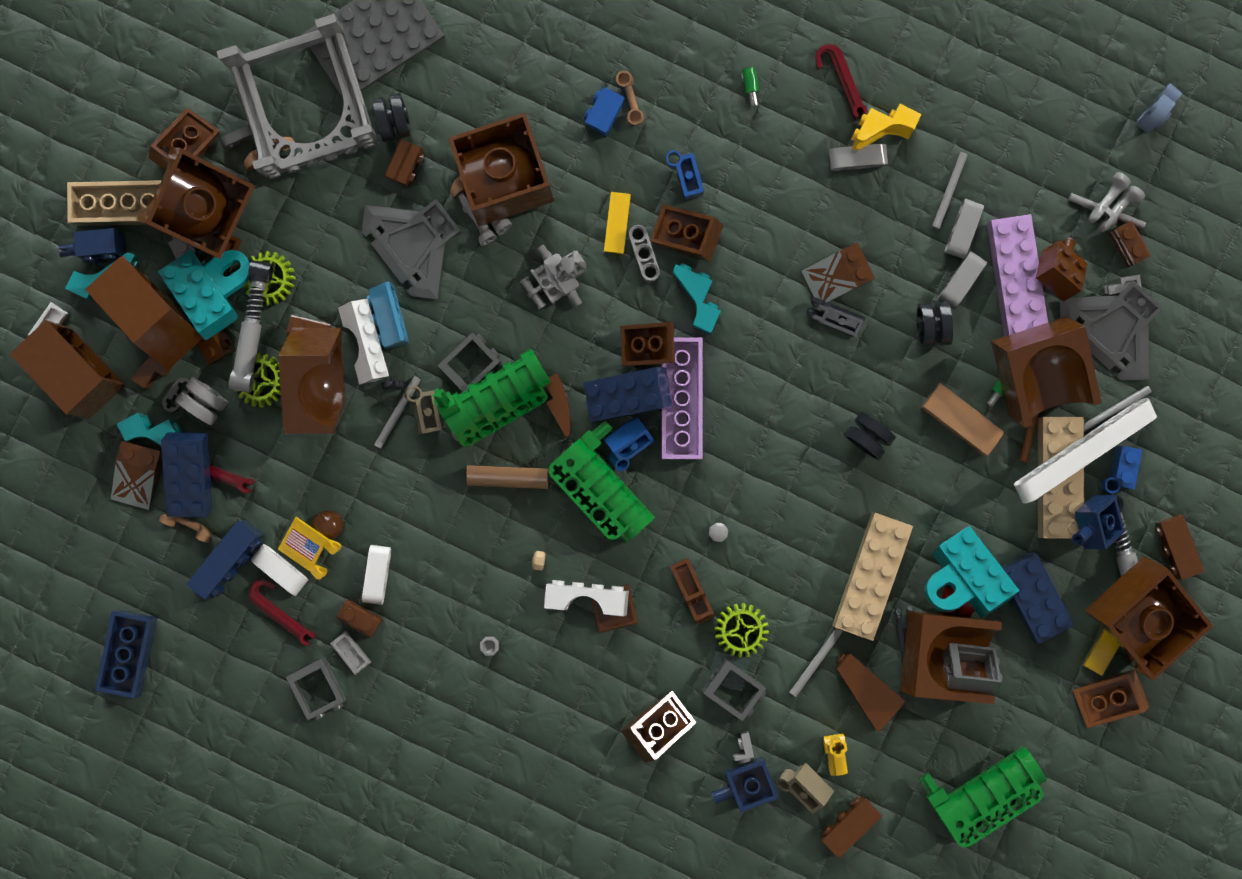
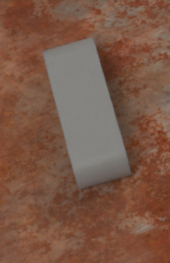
[829,144,888,171]
[945,199,984,259]
[629,225,659,283]
[938,251,987,310]

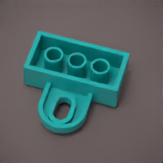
[158,249,250,340]
[925,526,1020,619]

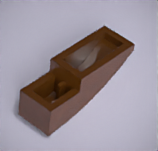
[130,357,174,389]
[546,373,571,438]
[670,558,715,625]

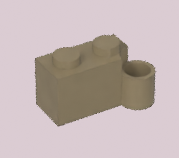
[404,386,442,434]
[776,763,834,814]

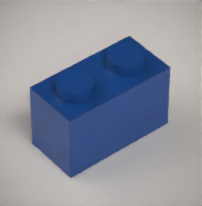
[583,86,625,137]

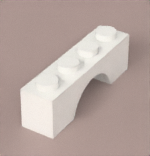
[338,299,389,384]
[544,580,629,616]

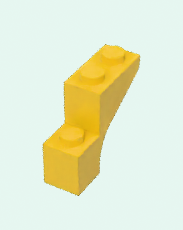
[851,104,921,151]

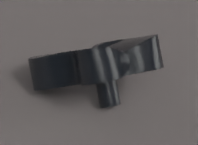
[382,376,405,389]

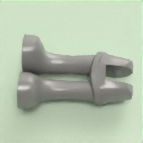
[1088,172,1145,232]
[458,193,512,246]

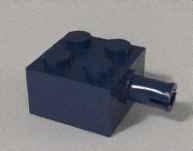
[58,228,126,264]
[1072,495,1125,550]
[711,757,778,813]

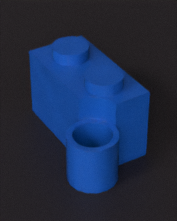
[666,150,704,201]
[604,416,654,471]
[1101,446,1142,493]

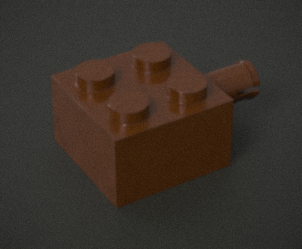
[1036,238,1088,302]

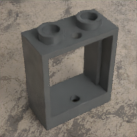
[438,332,501,392]
[942,643,1003,694]
[286,657,347,721]
[701,658,766,721]

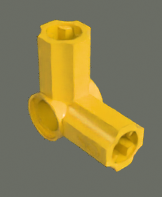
[823,734,848,776]

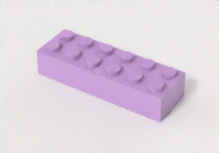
[987,214,1048,337]
[662,338,703,459]

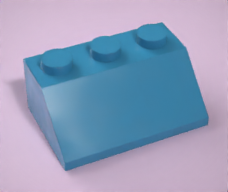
[367,281,409,349]

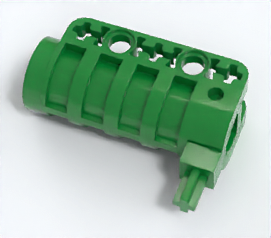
[432,349,551,447]
[549,420,655,544]
[919,746,1047,848]

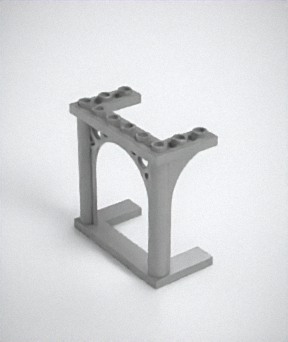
[216,14,380,179]

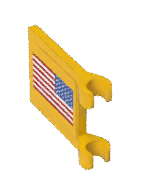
[278,517,341,580]

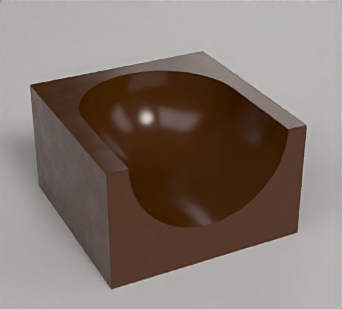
[448,113,554,227]
[137,147,255,259]
[85,256,203,370]
[991,317,1102,428]
[9,320,125,418]
[278,328,346,434]
[1084,556,1213,681]
[900,610,1002,704]

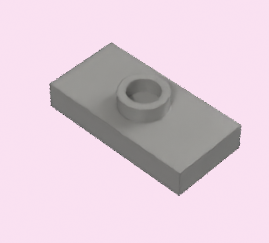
[330,631,371,675]

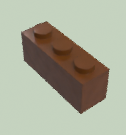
[1155,514,1205,580]
[820,795,882,858]

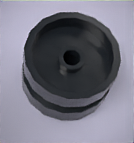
[372,93,411,142]
[916,301,953,347]
[844,412,896,461]

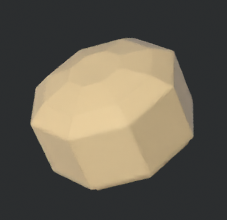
[532,551,546,571]

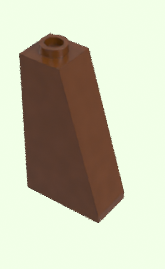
[835,652,906,732]

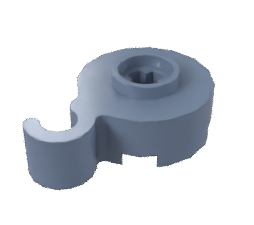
[1136,83,1182,134]

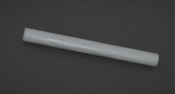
[932,152,968,229]
[1068,193,1146,230]
[374,376,421,448]
[1084,386,1152,433]
[789,628,843,697]

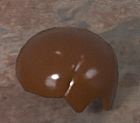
[311,510,344,540]

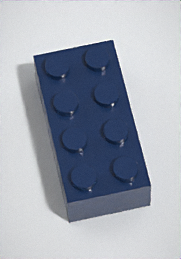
[583,367,673,422]
[161,432,213,517]
[186,520,264,600]
[1002,552,1074,644]
[95,609,158,699]

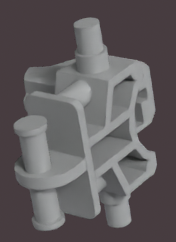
[520,245,587,310]

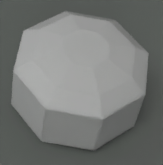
[709,523,728,542]
[480,636,499,656]

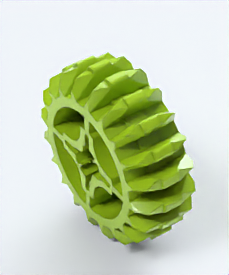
[242,251,296,306]
[235,353,281,407]
[714,603,769,658]

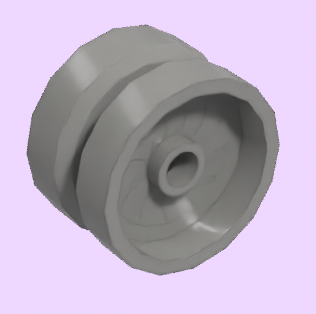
[175,377,229,425]

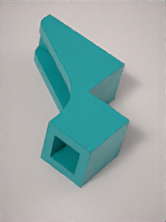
[65,253,140,301]
[673,263,721,334]
[117,413,182,445]

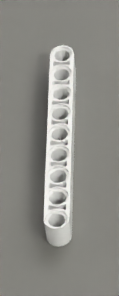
[1014,398,1157,503]

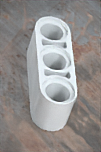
[251,544,308,596]
[362,545,391,605]

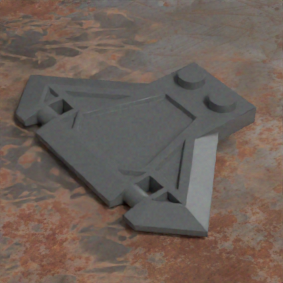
[362,199,461,299]
[1060,280,1163,380]

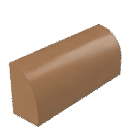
[920,382,1004,456]
[467,465,549,489]

